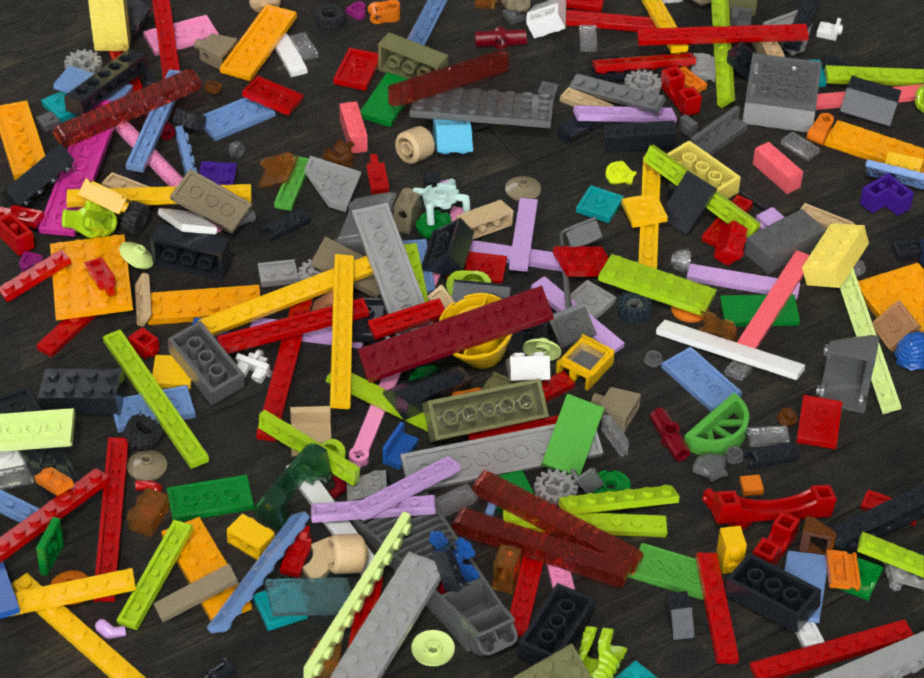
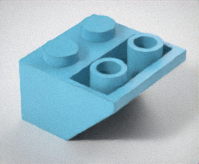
[433,119,473,154]

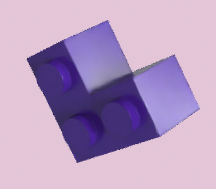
[860,173,914,216]

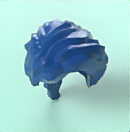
[894,332,924,371]

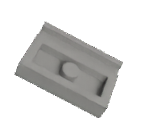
[691,53,716,82]
[258,259,298,287]

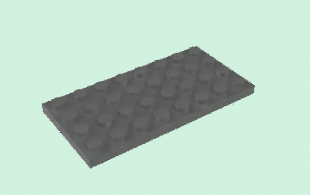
[410,84,554,128]

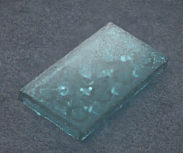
[264,577,351,616]

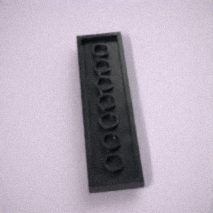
[0,386,91,507]

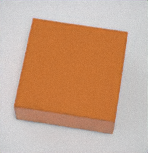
[739,475,764,496]

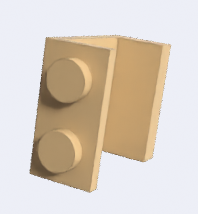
[290,406,331,456]

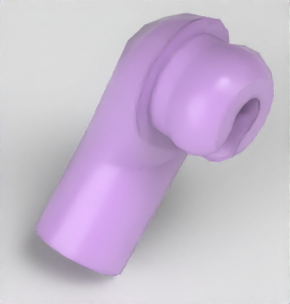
[95,619,126,639]

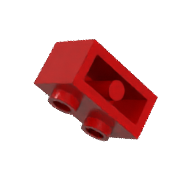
[0,212,35,256]
[714,220,748,266]

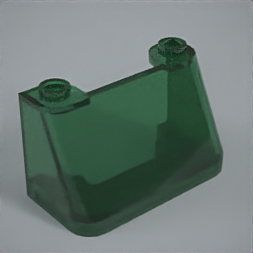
[254,444,333,532]

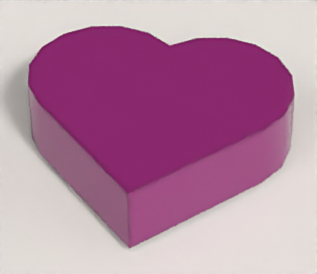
[346,1,366,20]
[19,251,43,271]

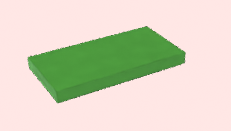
[541,394,604,478]
[629,543,721,600]

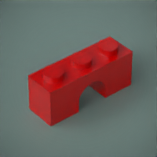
[661,66,702,116]
[753,511,800,566]

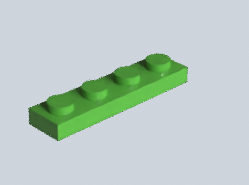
[274,156,309,211]

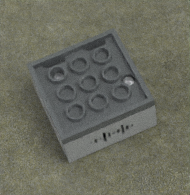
[743,53,822,132]

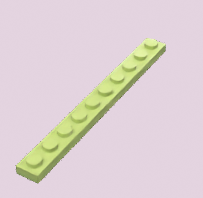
[840,268,901,414]
[304,511,412,678]

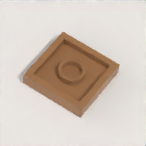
[872,300,922,352]

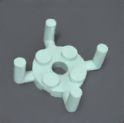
[413,179,470,225]

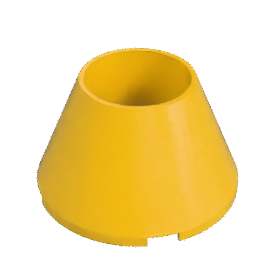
[439,293,512,369]

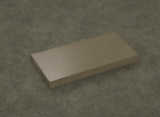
[170,169,252,234]
[310,236,380,298]

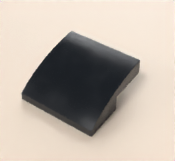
[588,54,627,81]

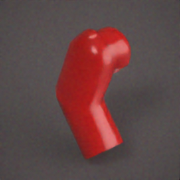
[135,480,163,497]

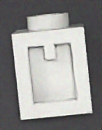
[816,18,843,41]

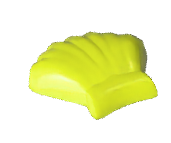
[605,161,637,185]

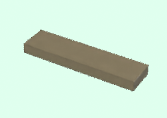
[153,564,239,622]

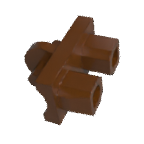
[322,139,354,168]

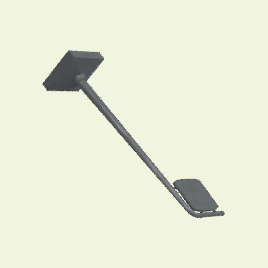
[550,217,603,348]

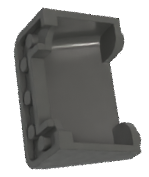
[334,192,398,256]
[815,335,880,413]

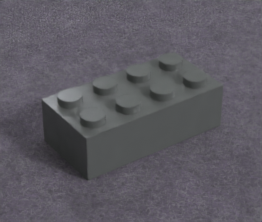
[744,209,826,274]
[168,320,245,405]

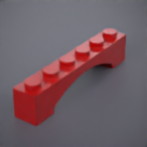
[711,485,837,524]

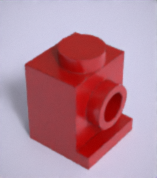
[128,327,159,359]

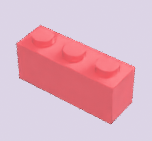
[340,101,367,154]
[753,142,803,194]

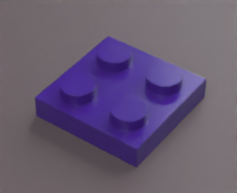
[199,161,237,185]

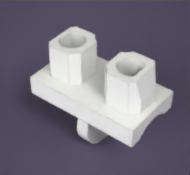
[236,349,273,383]

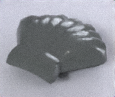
[693,453,728,482]

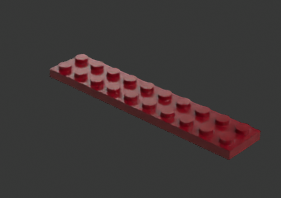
[358,286,554,383]

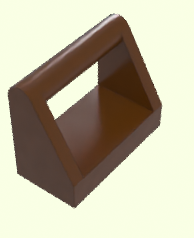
[799,516,837,555]

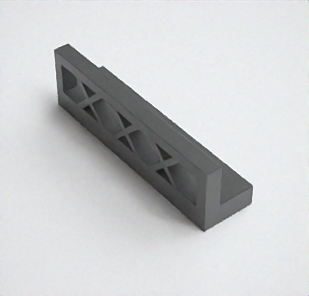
[691,106,748,155]

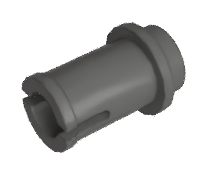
[239,210,256,226]

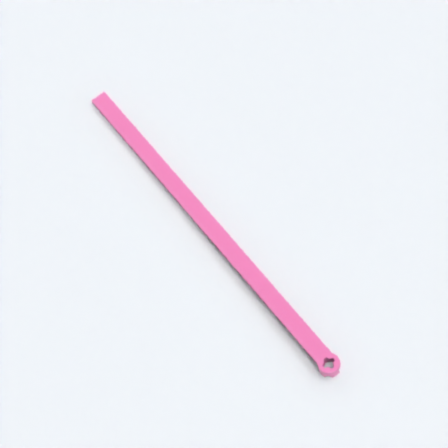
[349,206,463,467]

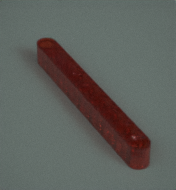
[388,50,509,106]
[52,69,203,148]
[471,470,644,574]
[451,508,632,587]

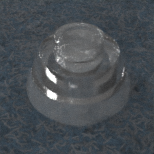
[671,249,691,274]

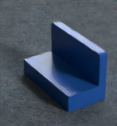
[383,422,419,470]

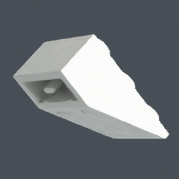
[526,0,566,38]
[506,352,550,381]

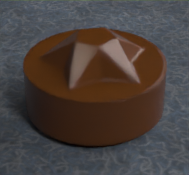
[204,80,222,94]
[777,407,797,428]

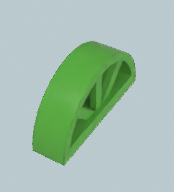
[684,393,749,455]

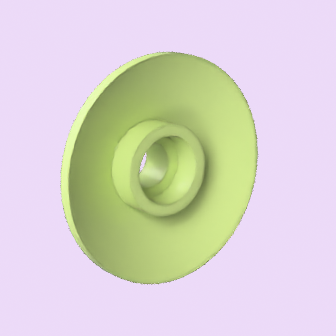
[119,242,153,269]
[523,338,562,361]
[412,630,455,666]

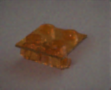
[258,152,298,188]
[699,310,738,342]

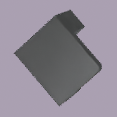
[730,6,753,26]
[570,468,604,494]

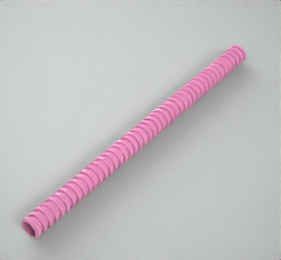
[114,113,223,233]

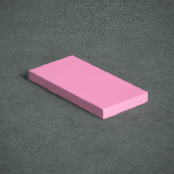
[143,15,219,56]

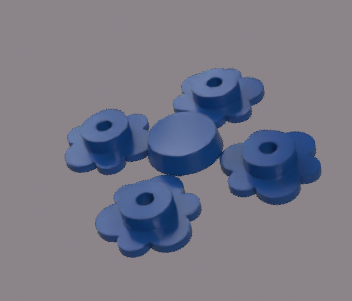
[429,531,480,582]

